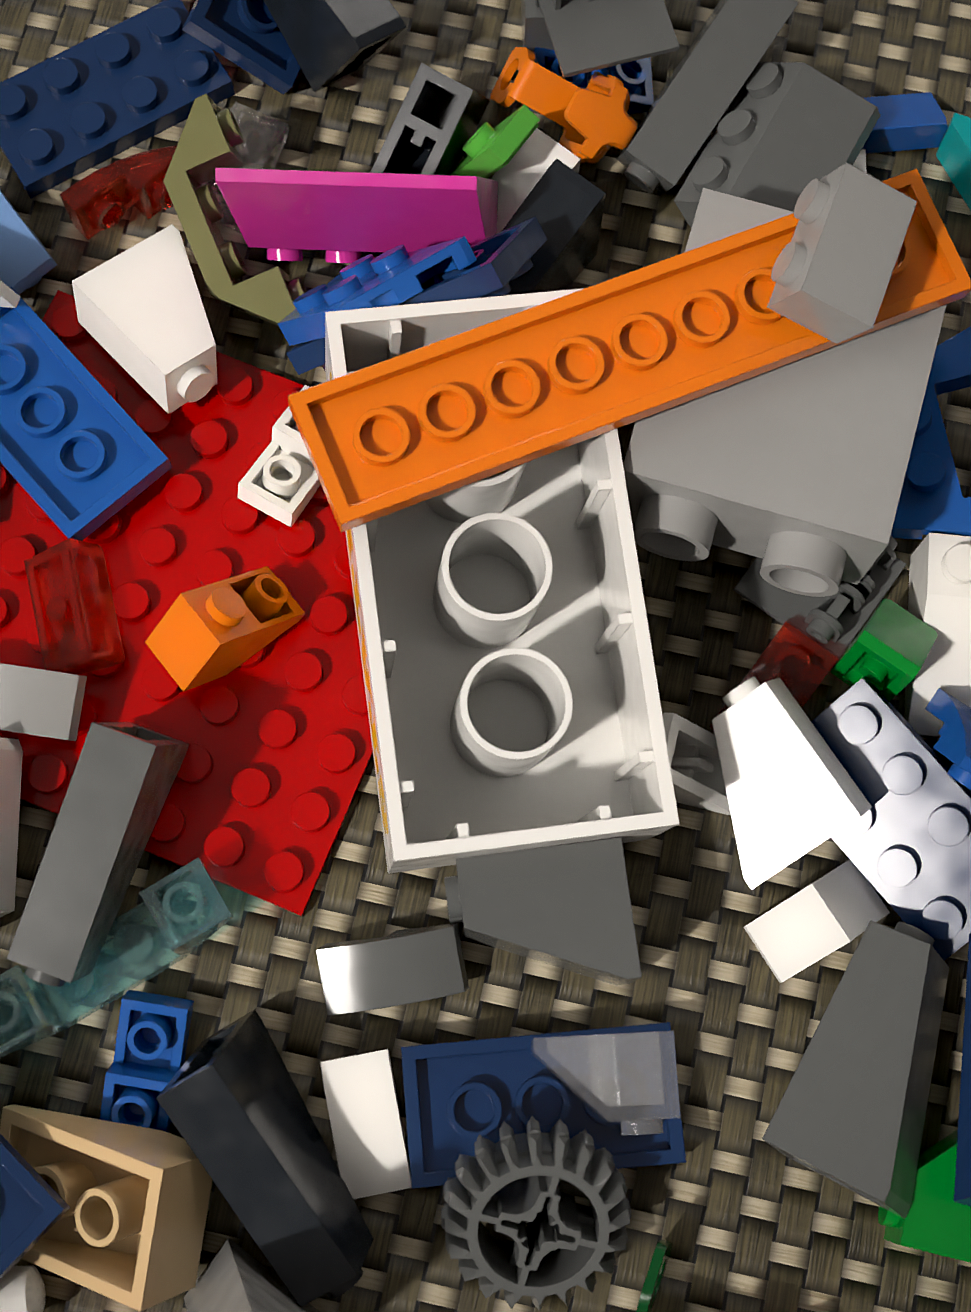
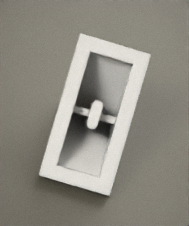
[662,713,731,815]
[744,859,890,983]

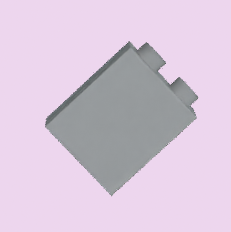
[623,188,947,597]

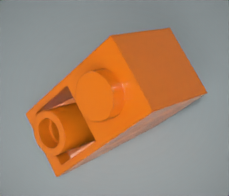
[145,566,305,692]

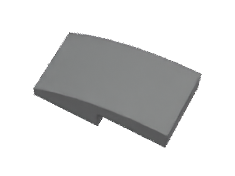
[0,663,87,741]

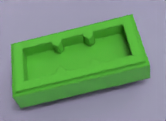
[450,104,540,179]

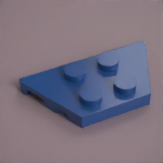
[277,236,477,346]

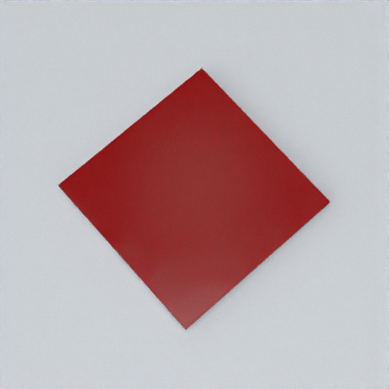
[0,290,373,917]

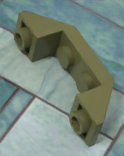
[163,93,307,327]

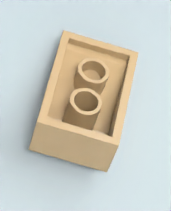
[0,1104,212,1312]

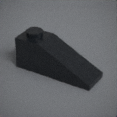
[370,63,490,175]

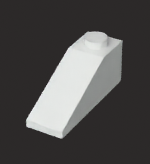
[904,533,971,739]

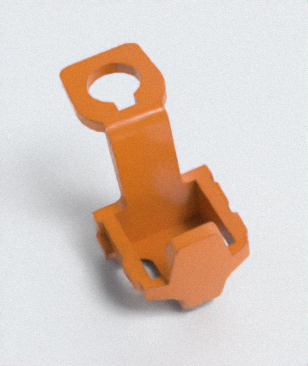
[490,47,637,164]

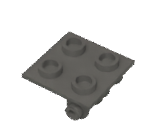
[538,0,680,78]
[733,536,906,662]

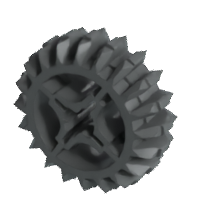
[441,1116,632,1312]

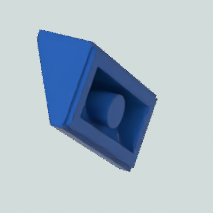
[862,92,948,154]

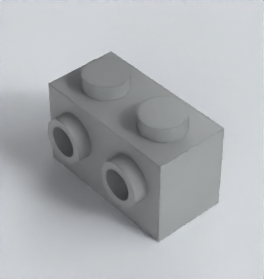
[767,163,917,344]

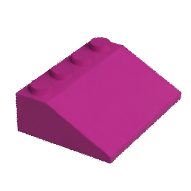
[215,168,498,263]

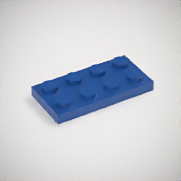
[0,287,172,546]

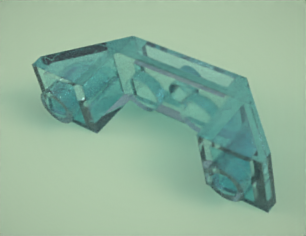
[0,857,233,1058]

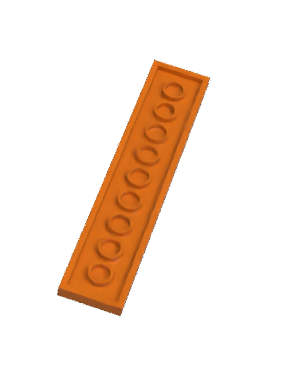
[288,169,971,532]

